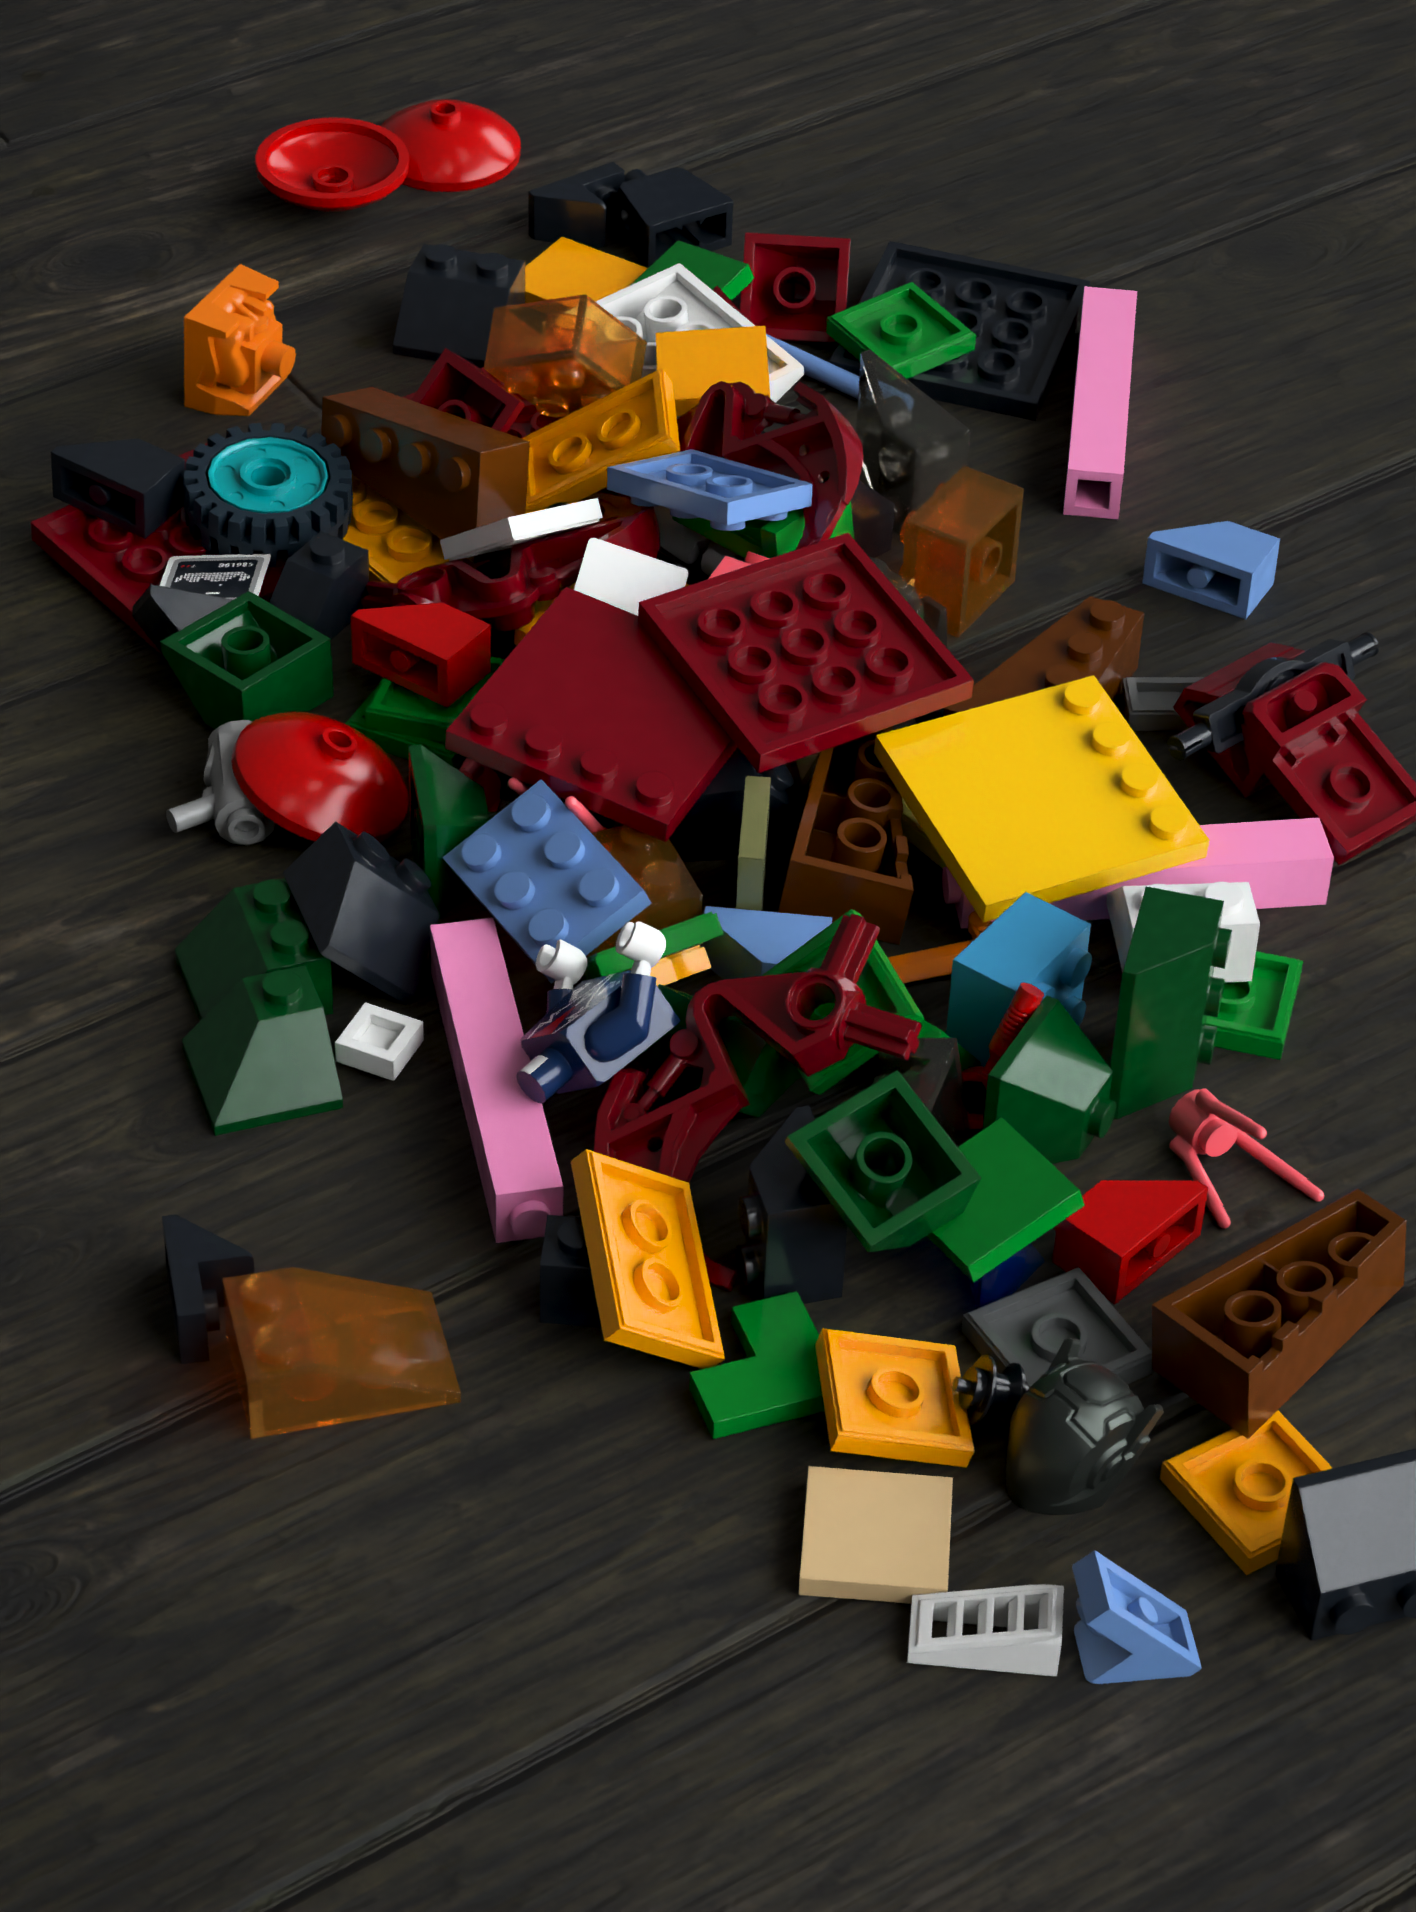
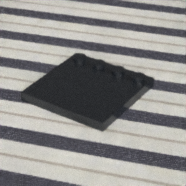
[830,241,1091,421]

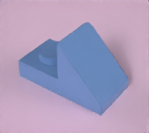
[1072,1550,1202,1684]

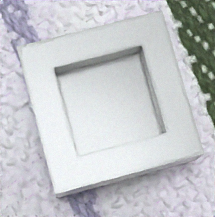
[335,1002,424,1081]

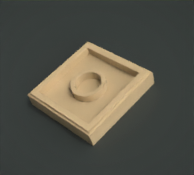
[799,1466,953,1604]

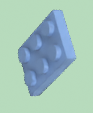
[607,449,812,531]
[443,779,652,984]

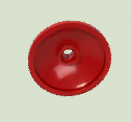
[380,99,521,192]
[255,117,409,212]
[231,712,409,843]

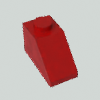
[351,602,491,708]
[1052,1180,1208,1304]

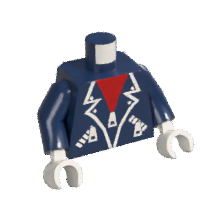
[516,921,681,1103]

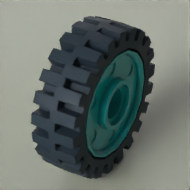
[183,423,353,567]

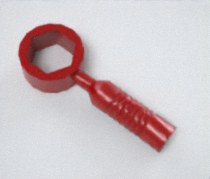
[943,982,1044,1129]

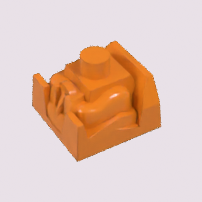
[184,264,296,416]

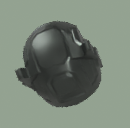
[1006,1338,1164,1515]

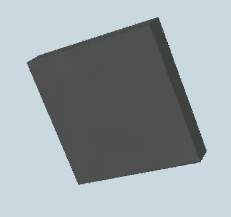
[961,1267,1154,1388]

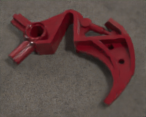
[600,381,864,550]
[361,493,660,632]
[594,914,922,1292]

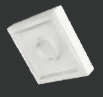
[440,498,603,561]

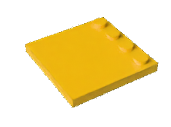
[874,675,1210,923]

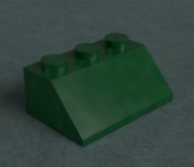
[1109,886,1232,1120]

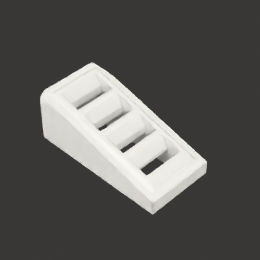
[907,1584,1064,1677]

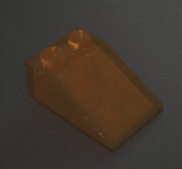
[222,1267,461,1439]

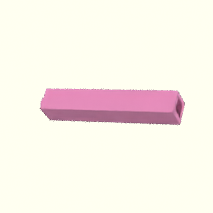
[1063,286,1137,520]
[942,818,1334,929]
[430,918,563,1243]

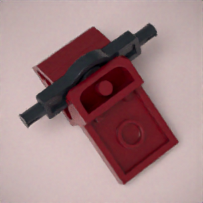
[1167,632,1416,865]

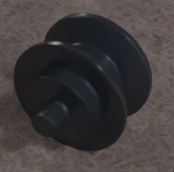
[952,1355,1029,1433]

